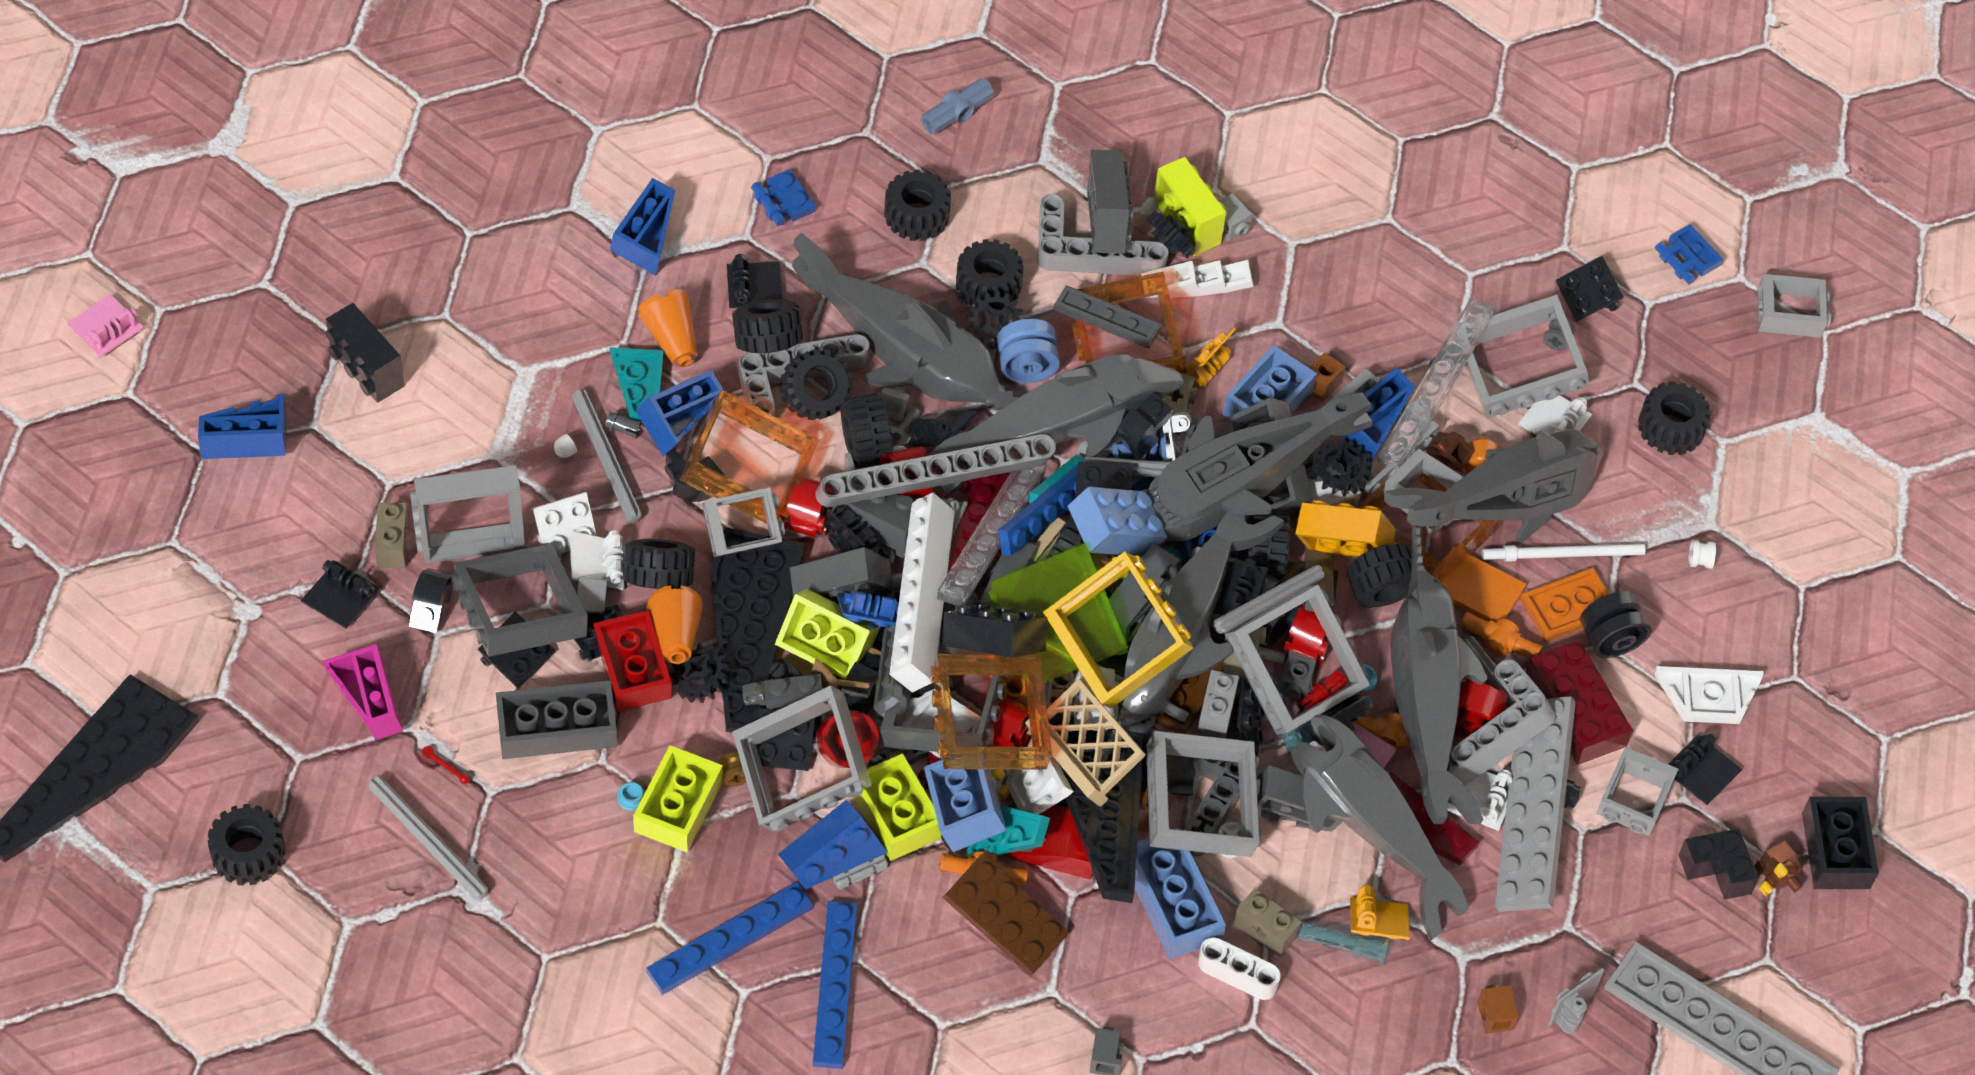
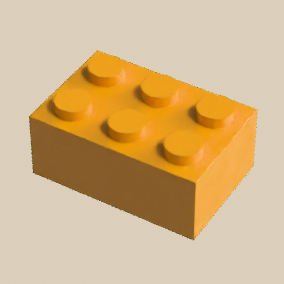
[1295,501,1396,557]

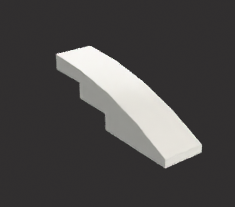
[1141,260,1254,298]

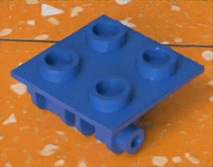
[837,591,899,627]

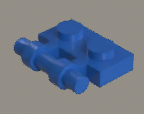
[751,169,816,226]
[1655,224,1723,285]

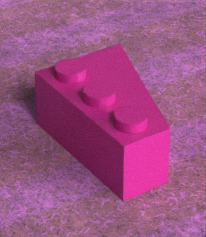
[321,644,403,740]

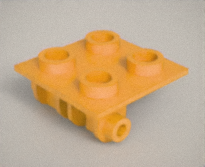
[1185,328,1236,388]
[1350,884,1410,940]

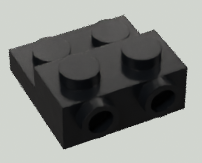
[1300,695,1373,745]

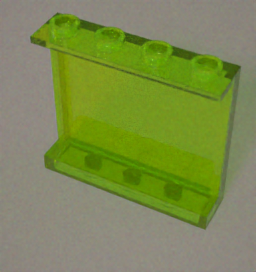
[988,544,1129,690]

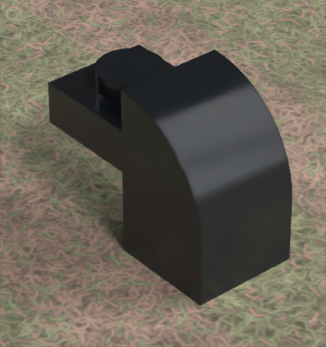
[1117,392,1175,459]
[664,448,725,502]
[409,568,454,632]
[841,652,880,715]

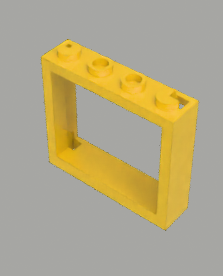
[1043,551,1193,708]

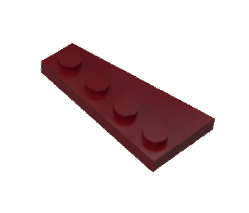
[1389,772,1480,865]

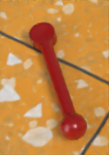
[422,746,471,784]

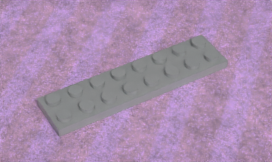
[1495,697,1576,912]
[1604,942,1840,1075]

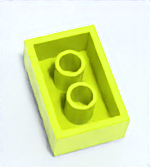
[1154,157,1227,256]
[775,589,880,679]
[633,745,723,852]
[851,753,941,861]

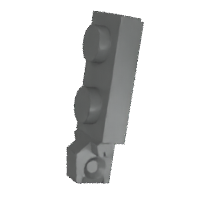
[742,674,822,709]

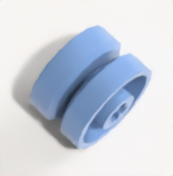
[997,319,1060,384]

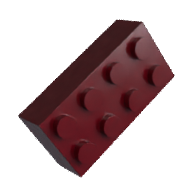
[1525,640,1633,765]

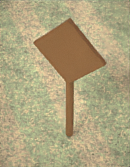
[811,658,870,689]

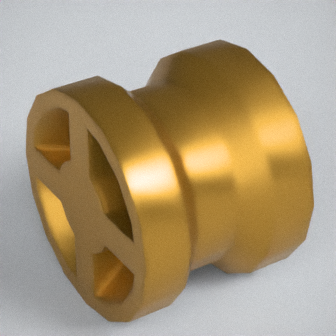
[719,752,747,787]

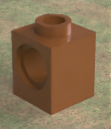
[1309,352,1346,402]
[1477,984,1519,1034]

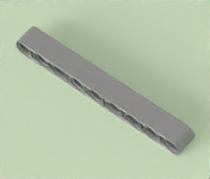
[815,434,1056,507]

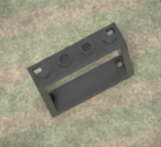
[451,544,587,657]
[880,642,1012,756]

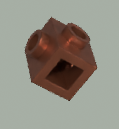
[1425,432,1475,472]

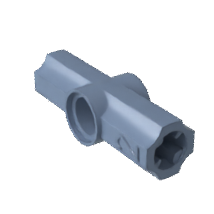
[921,78,994,134]

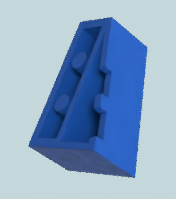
[610,178,675,276]
[1342,368,1415,462]
[635,369,725,457]
[198,393,287,459]
[778,800,888,889]

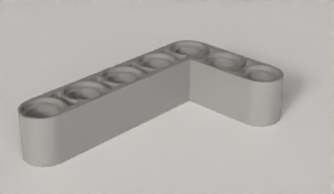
[1038,194,1169,276]
[739,334,869,431]
[1447,659,1555,786]

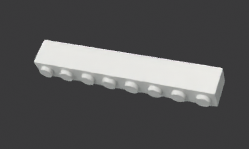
[890,492,955,692]

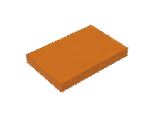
[1434,547,1526,622]
[1519,567,1609,643]

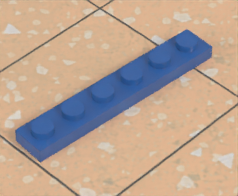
[998,461,1083,556]
[646,882,813,995]
[813,901,857,1069]

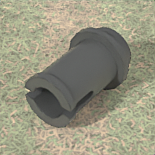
[605,411,642,438]

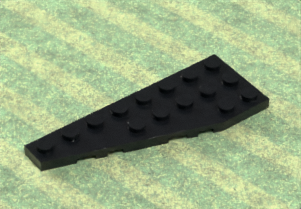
[711,527,806,733]
[0,674,199,862]
[1058,720,1143,903]

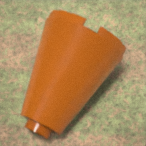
[638,289,698,367]
[646,586,703,664]

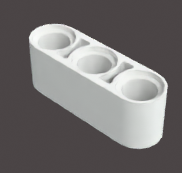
[1198,938,1280,1000]

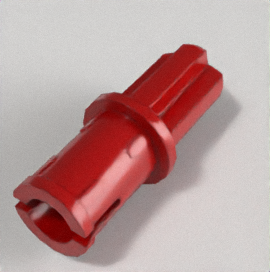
[1296,670,1347,711]

